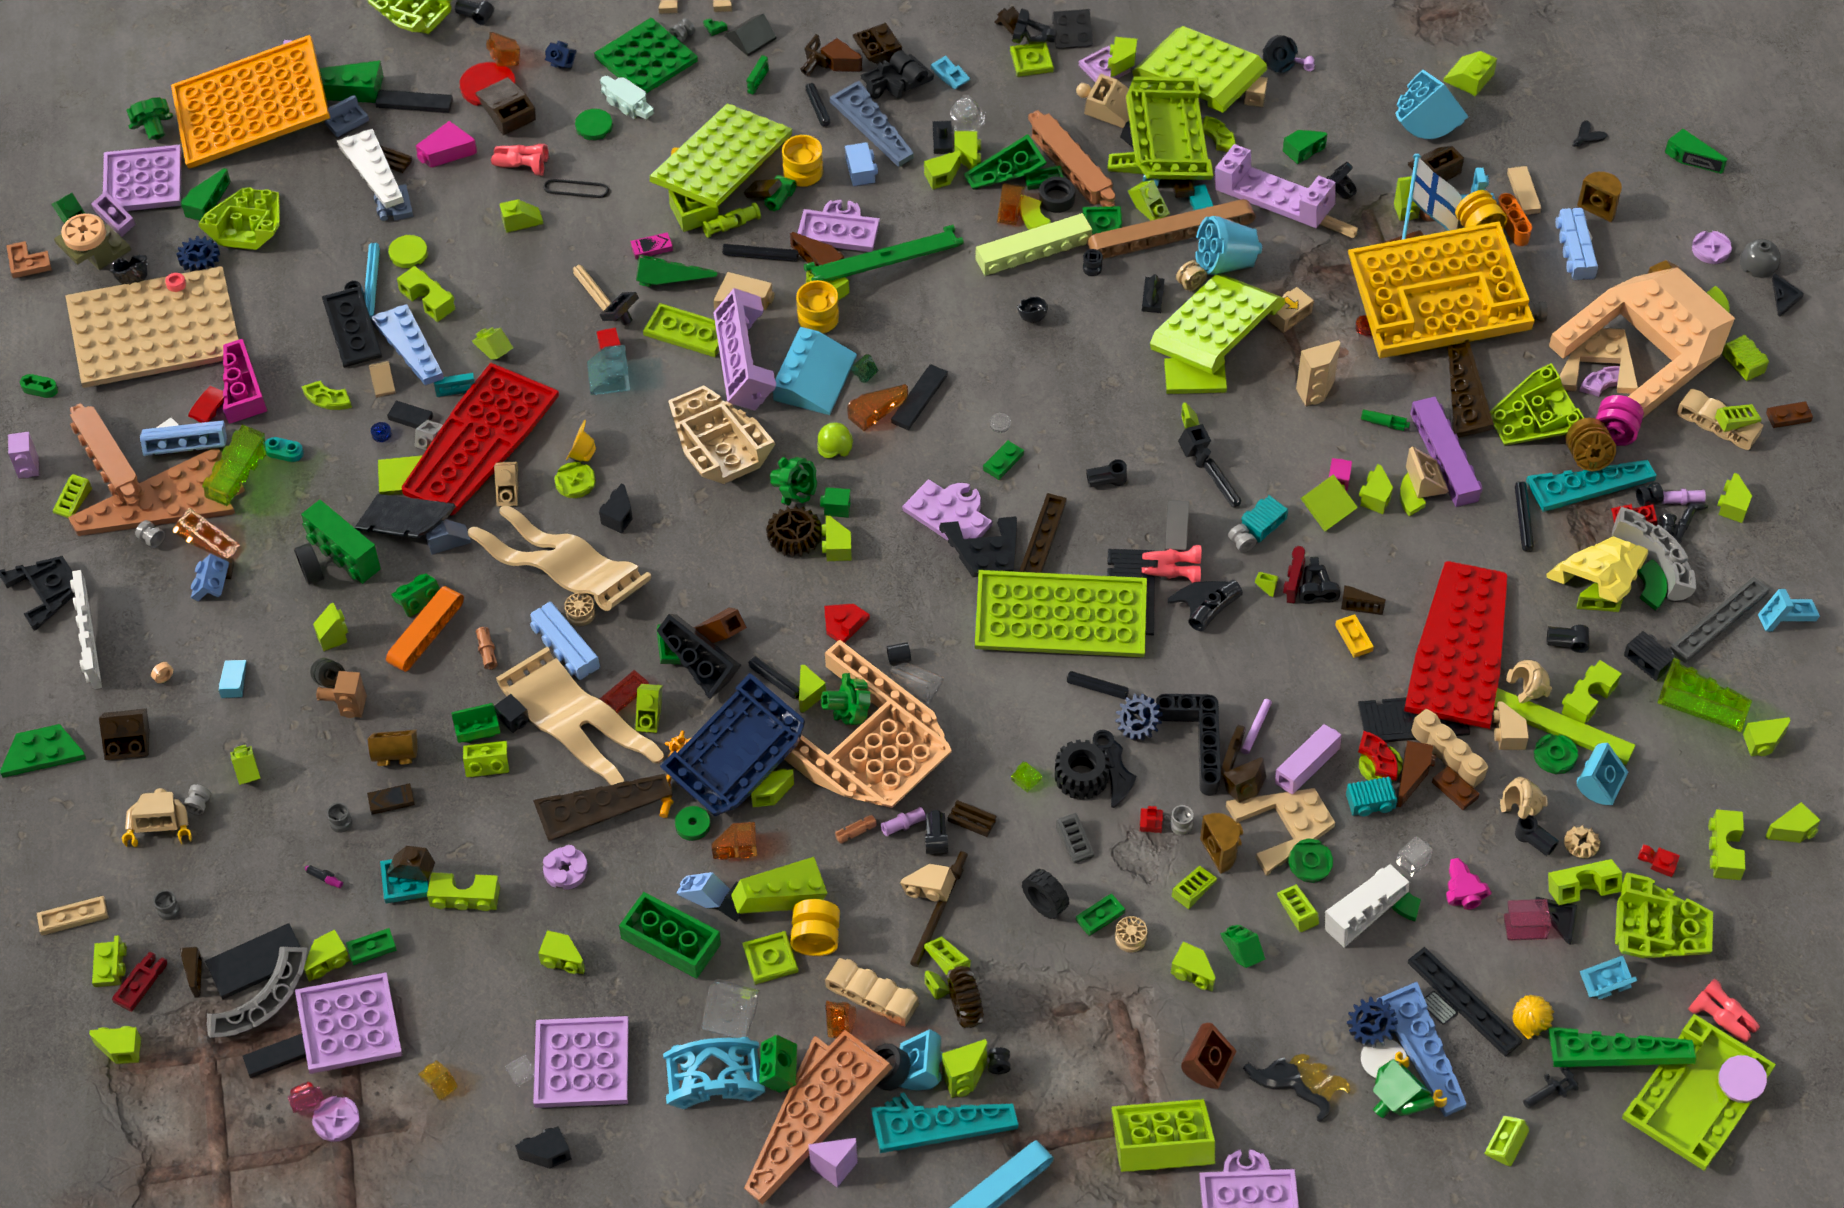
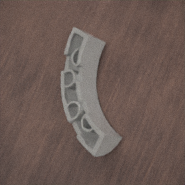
[1611,507,1696,601]
[207,947,307,1037]

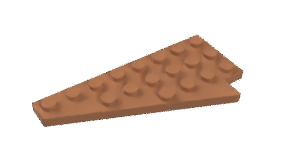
[68,448,245,536]
[744,1030,892,1205]

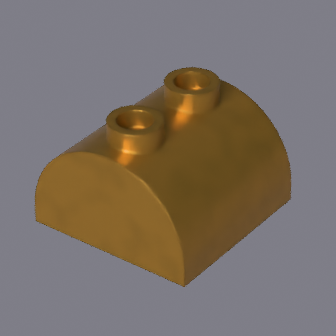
[1577,171,1622,222]
[368,730,417,766]
[1200,813,1243,874]

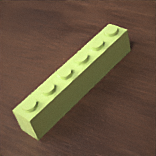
[976,213,1092,276]

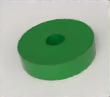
[675,806,711,841]

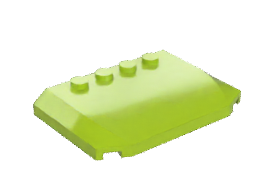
[1126,77,1213,180]

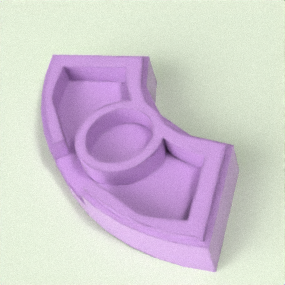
[1579,366,1620,396]

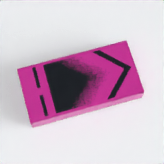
[630,232,673,259]

